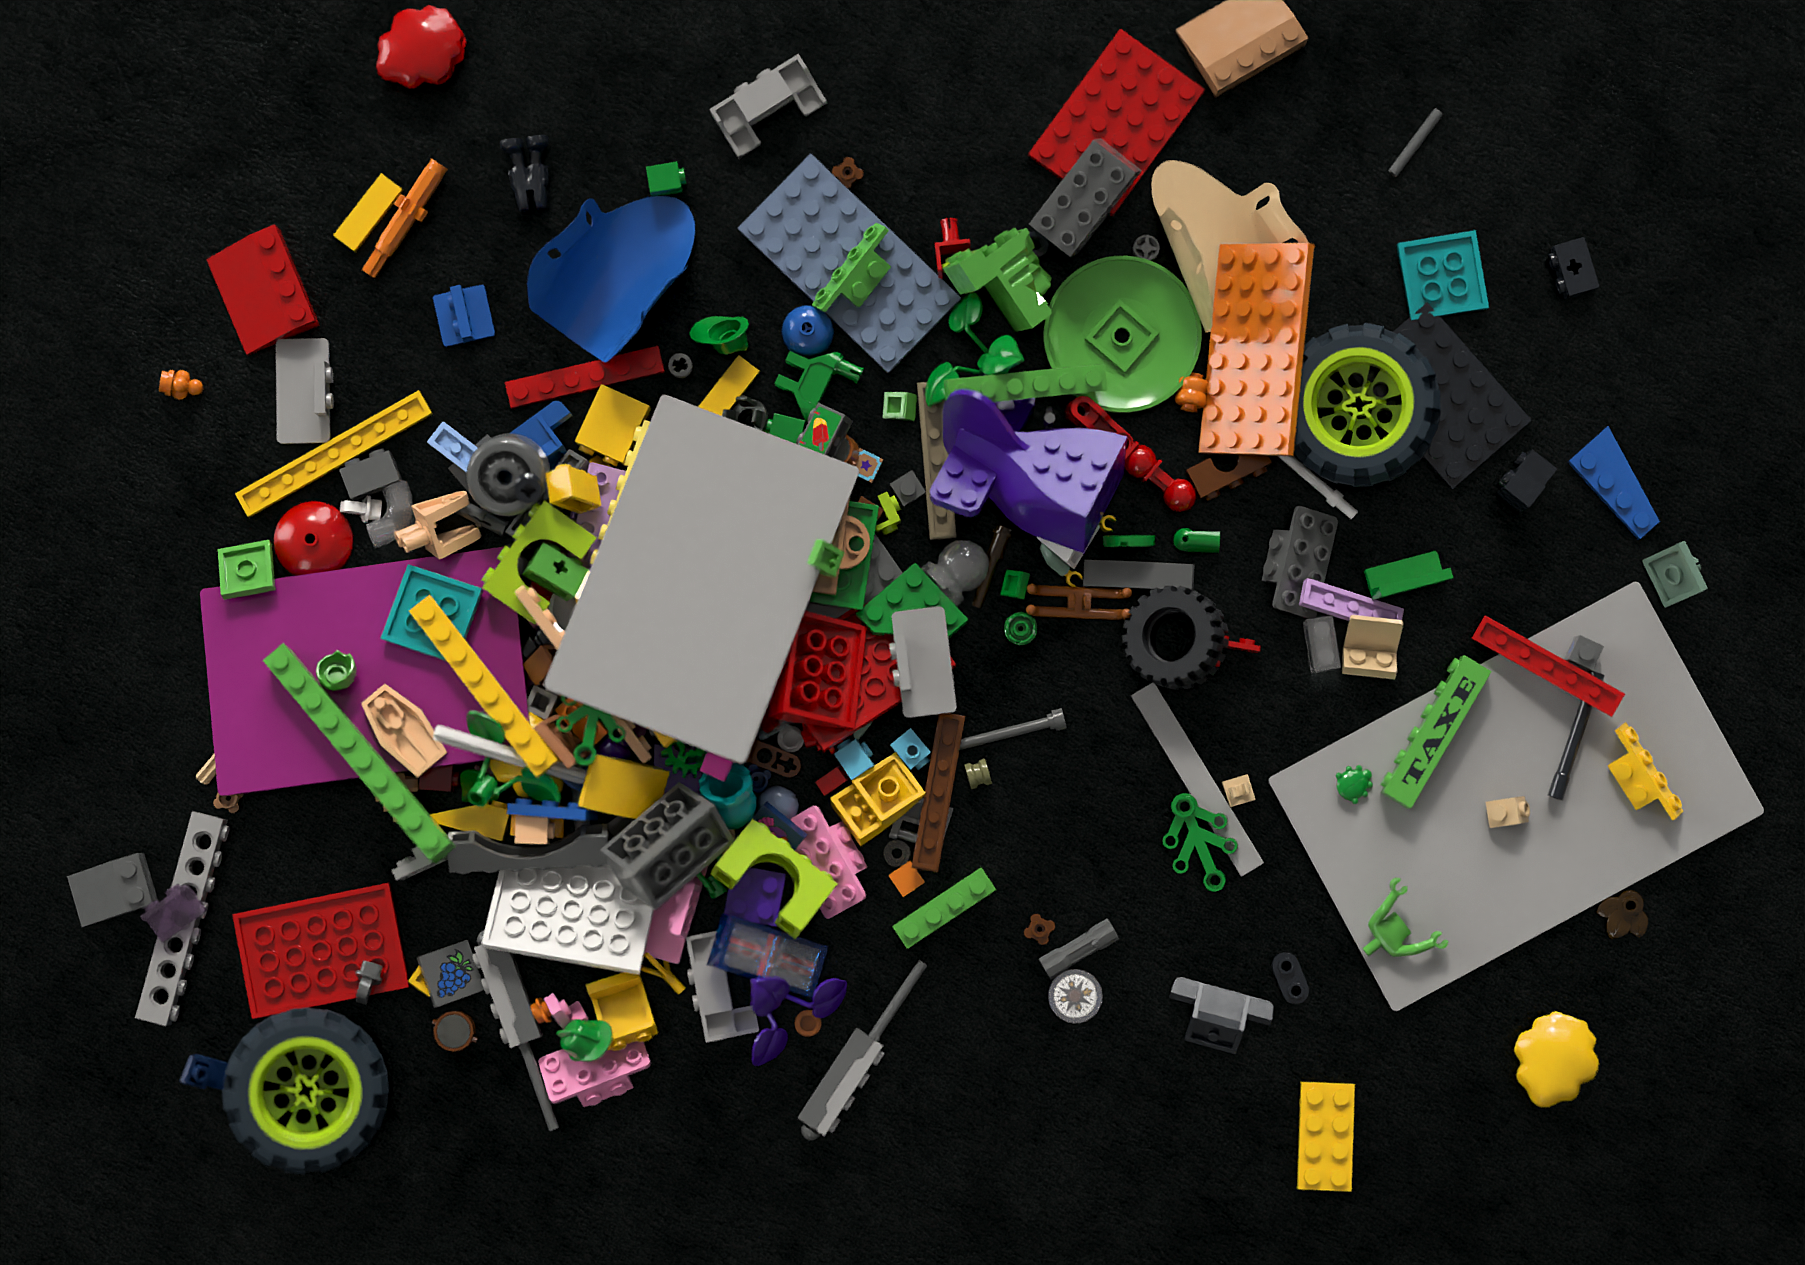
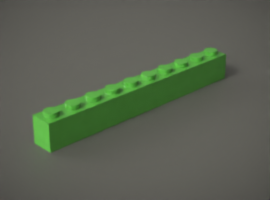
[263,643,457,864]

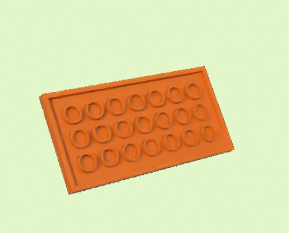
[1199,243,1314,456]

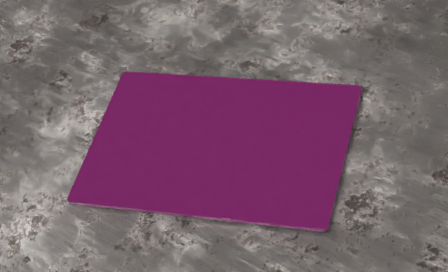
[200,547,530,796]

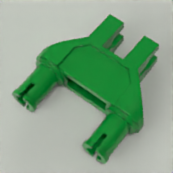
[775,351,864,422]

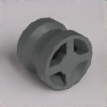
[1132,235,1160,262]

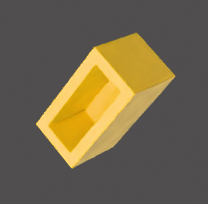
[545,464,602,514]

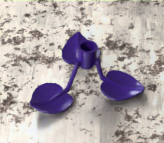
[751,977,847,1066]

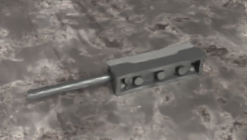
[472,930,559,1131]
[798,960,928,1140]

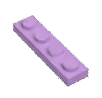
[1299,578,1404,621]

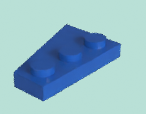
[507,799,598,820]

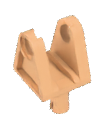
[394,491,481,559]

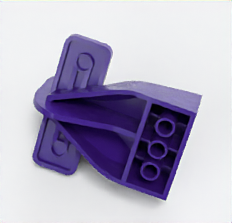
[930,389,1127,554]

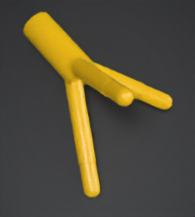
[641,952,686,994]

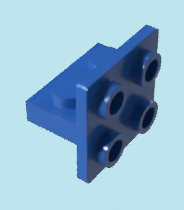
[433,285,495,347]

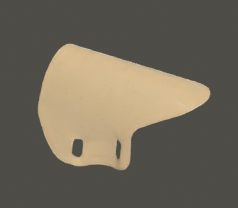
[1152,160,1313,332]

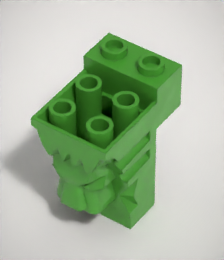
[943,228,1052,332]

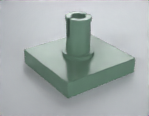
[1642,541,1708,608]

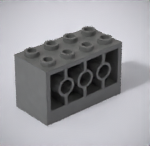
[1029,138,1142,257]
[600,782,735,910]

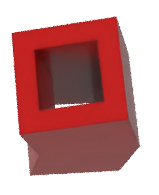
[815,765,850,796]

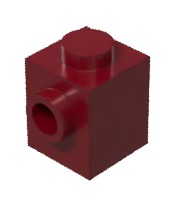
[419,765,460,792]

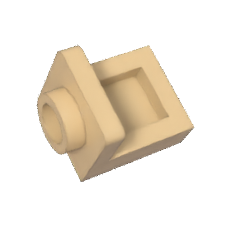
[1486,796,1530,828]

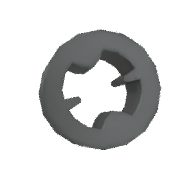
[668,353,693,378]

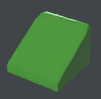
[883,392,917,421]

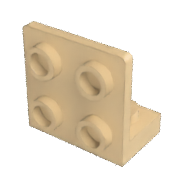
[1342,615,1403,679]

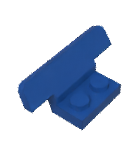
[511,401,572,471]

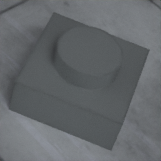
[890,470,926,507]

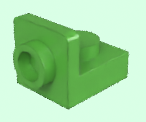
[807,539,845,577]

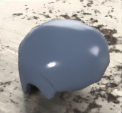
[756,785,799,820]

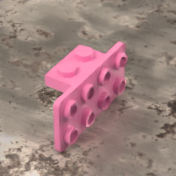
[790,806,867,919]
[538,1041,650,1107]

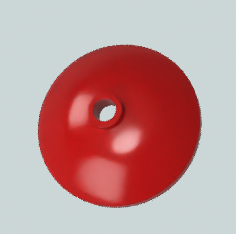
[274,501,353,576]

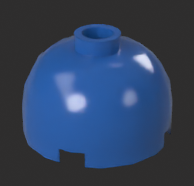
[781,305,834,359]

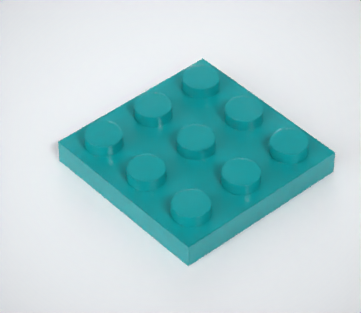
[1397,230,1489,320]
[381,564,484,662]

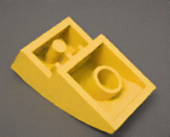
[830,752,926,846]
[578,755,670,819]

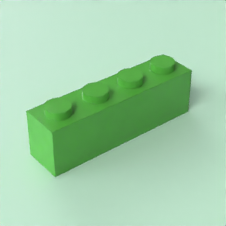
[893,868,996,949]

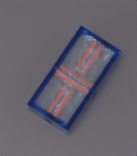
[706,914,828,998]

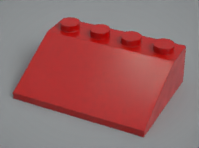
[207,224,320,355]
[769,611,867,729]

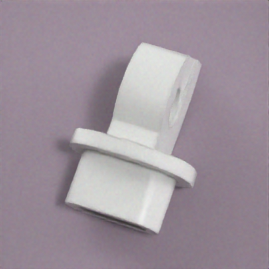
[340,495,382,523]

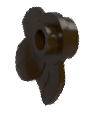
[1596,890,1648,939]

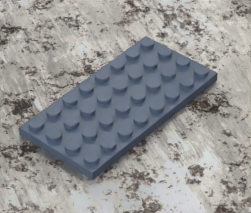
[738,154,961,373]

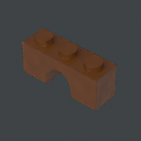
[1185,455,1272,501]

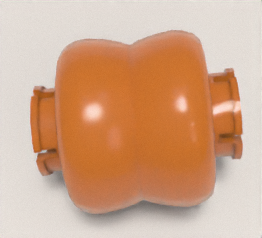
[1174,373,1208,412]

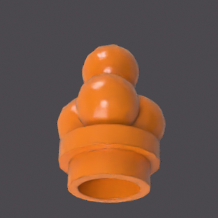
[159,370,203,400]

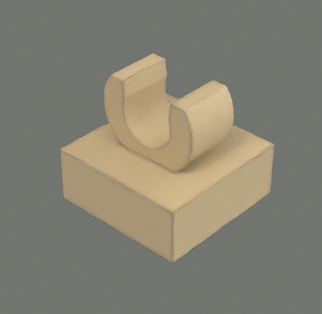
[1222,774,1256,807]

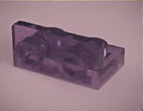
[141,884,207,942]

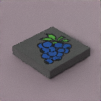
[417,940,484,1008]

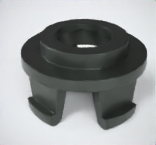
[722,396,768,432]

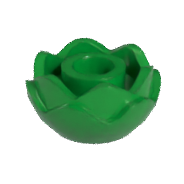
[1004,612,1037,645]

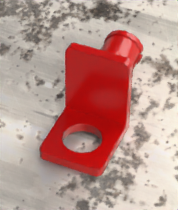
[935,218,970,279]

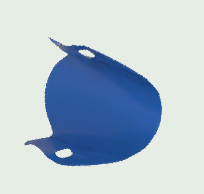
[527,196,695,363]

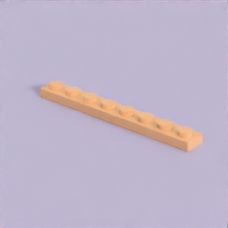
[515,585,652,764]

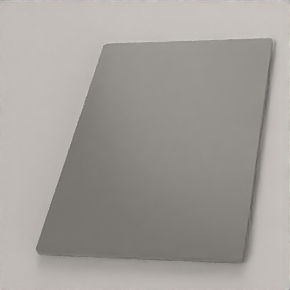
[544,395,859,763]

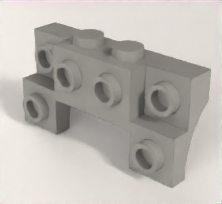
[710,54,827,158]
[686,927,759,1042]

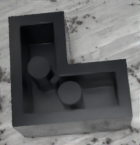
[1496,449,1557,513]

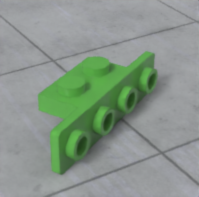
[812,223,891,312]

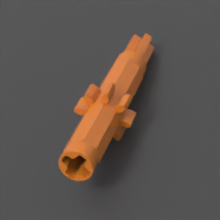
[362,159,447,278]

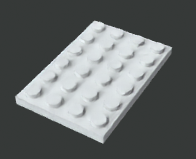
[482,865,654,975]

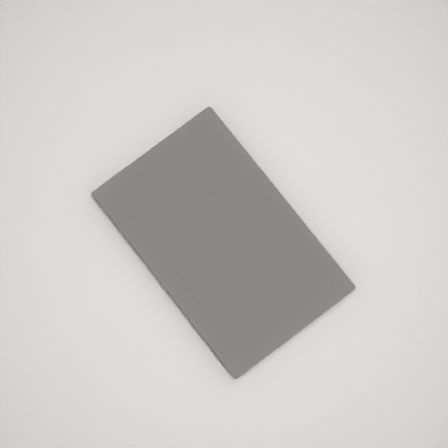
[1269,582,1764,1011]

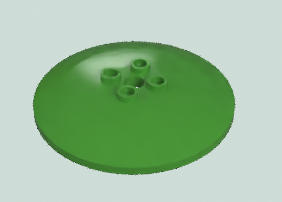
[1044,256,1202,413]

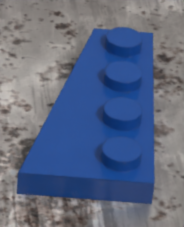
[1568,426,1660,540]

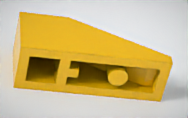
[430,800,511,841]

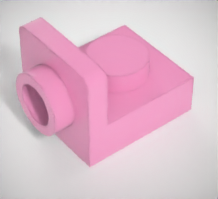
[544,993,588,1030]

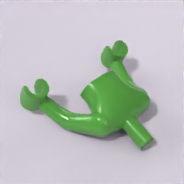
[1362,878,1448,957]

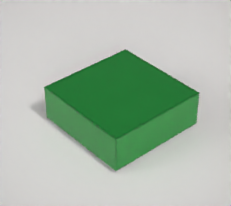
[1001,570,1030,599]

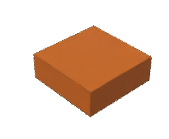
[888,861,925,897]

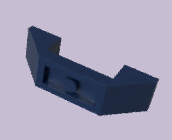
[181,1054,277,1091]

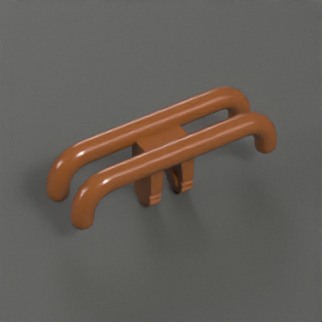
[1026,584,1132,620]

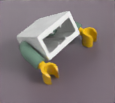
[1037,515,1116,587]

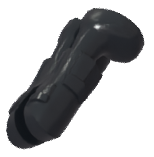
[500,135,549,212]

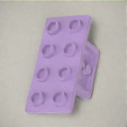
[567,462,626,571]

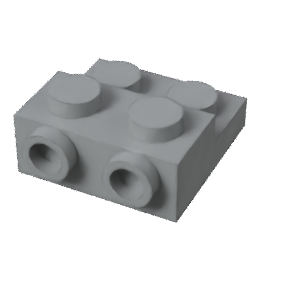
[392,847,448,880]

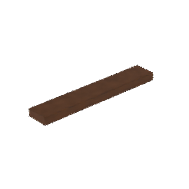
[911,713,965,873]

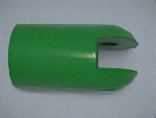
[1173,528,1220,553]

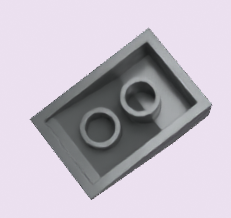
[67,853,159,927]

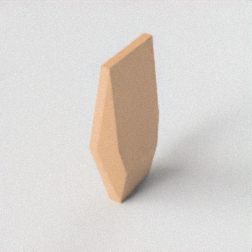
[361,684,448,777]

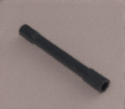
[1547,671,1605,801]

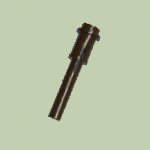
[972,525,1013,608]

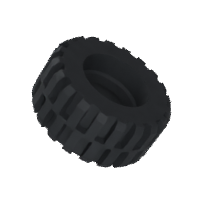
[1122,585,1229,690]

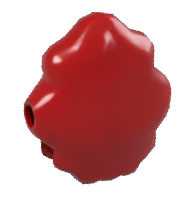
[376,5,466,89]

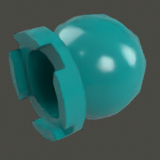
[699,763,757,830]

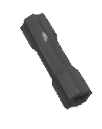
[1039,919,1119,979]

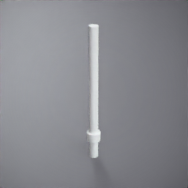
[1278,456,1358,519]

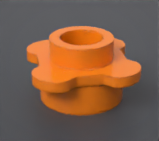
[530,997,552,1024]

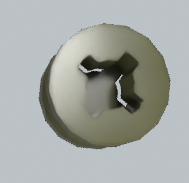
[964,759,992,789]

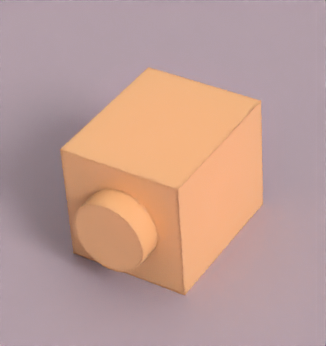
[515,816,555,844]

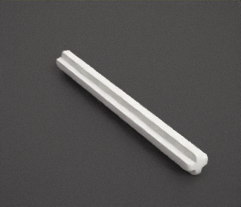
[433,725,586,784]

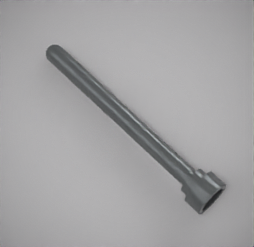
[959,708,1067,750]

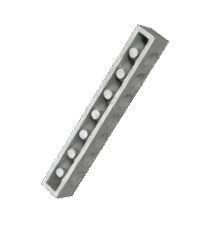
[135,811,229,1026]

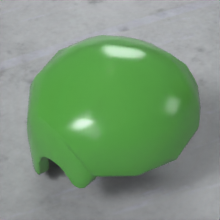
[316,650,357,691]

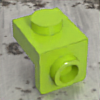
[876,492,901,535]

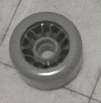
[466,433,550,516]

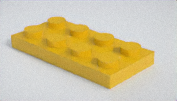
[1297,1082,1355,1191]

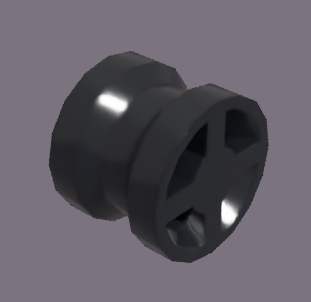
[515,473,542,504]

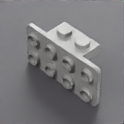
[276,338,333,444]
[890,606,956,718]

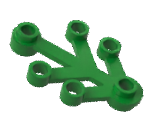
[556,695,626,766]
[1163,793,1238,891]

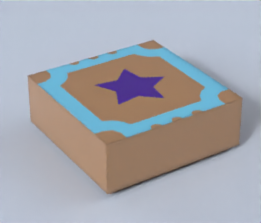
[855,448,883,484]

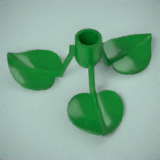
[925,292,1024,408]
[460,711,561,807]

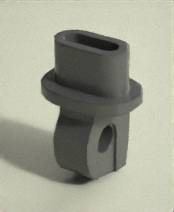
[355,960,383,1005]

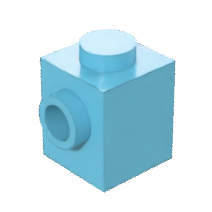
[890,728,931,770]
[834,739,875,780]

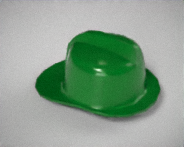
[690,316,749,355]
[557,1019,613,1061]

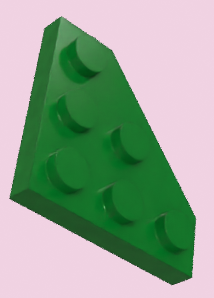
[856,563,968,639]

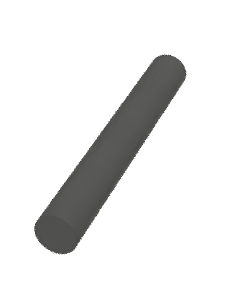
[1388,109,1443,177]

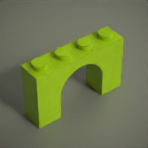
[481,501,597,624]
[711,819,837,939]

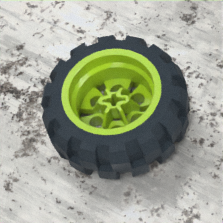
[1293,323,1441,487]
[223,1007,389,1174]

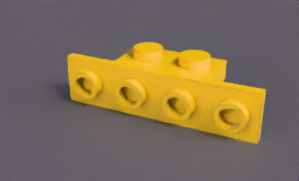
[1608,722,1683,821]

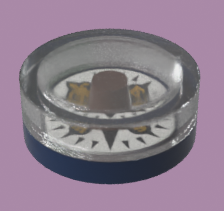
[1048,969,1102,1023]

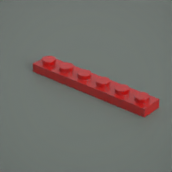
[505,346,665,409]
[1472,616,1625,717]

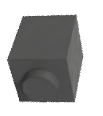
[1564,635,1604,672]

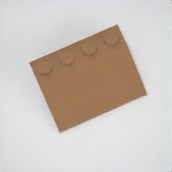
[1176,0,1308,97]

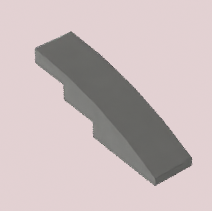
[1083,560,1194,590]

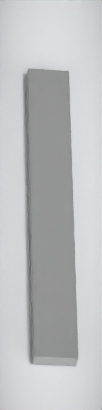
[1131,683,1264,877]

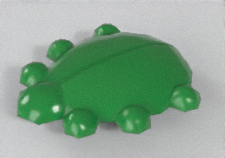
[1336,765,1373,804]

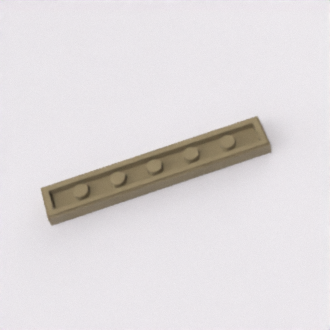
[917,382,956,540]

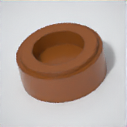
[795,1010,822,1037]

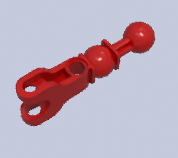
[1064,396,1197,512]

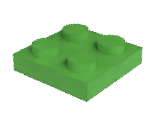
[218,540,275,600]

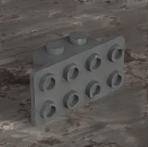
[1262,506,1338,619]

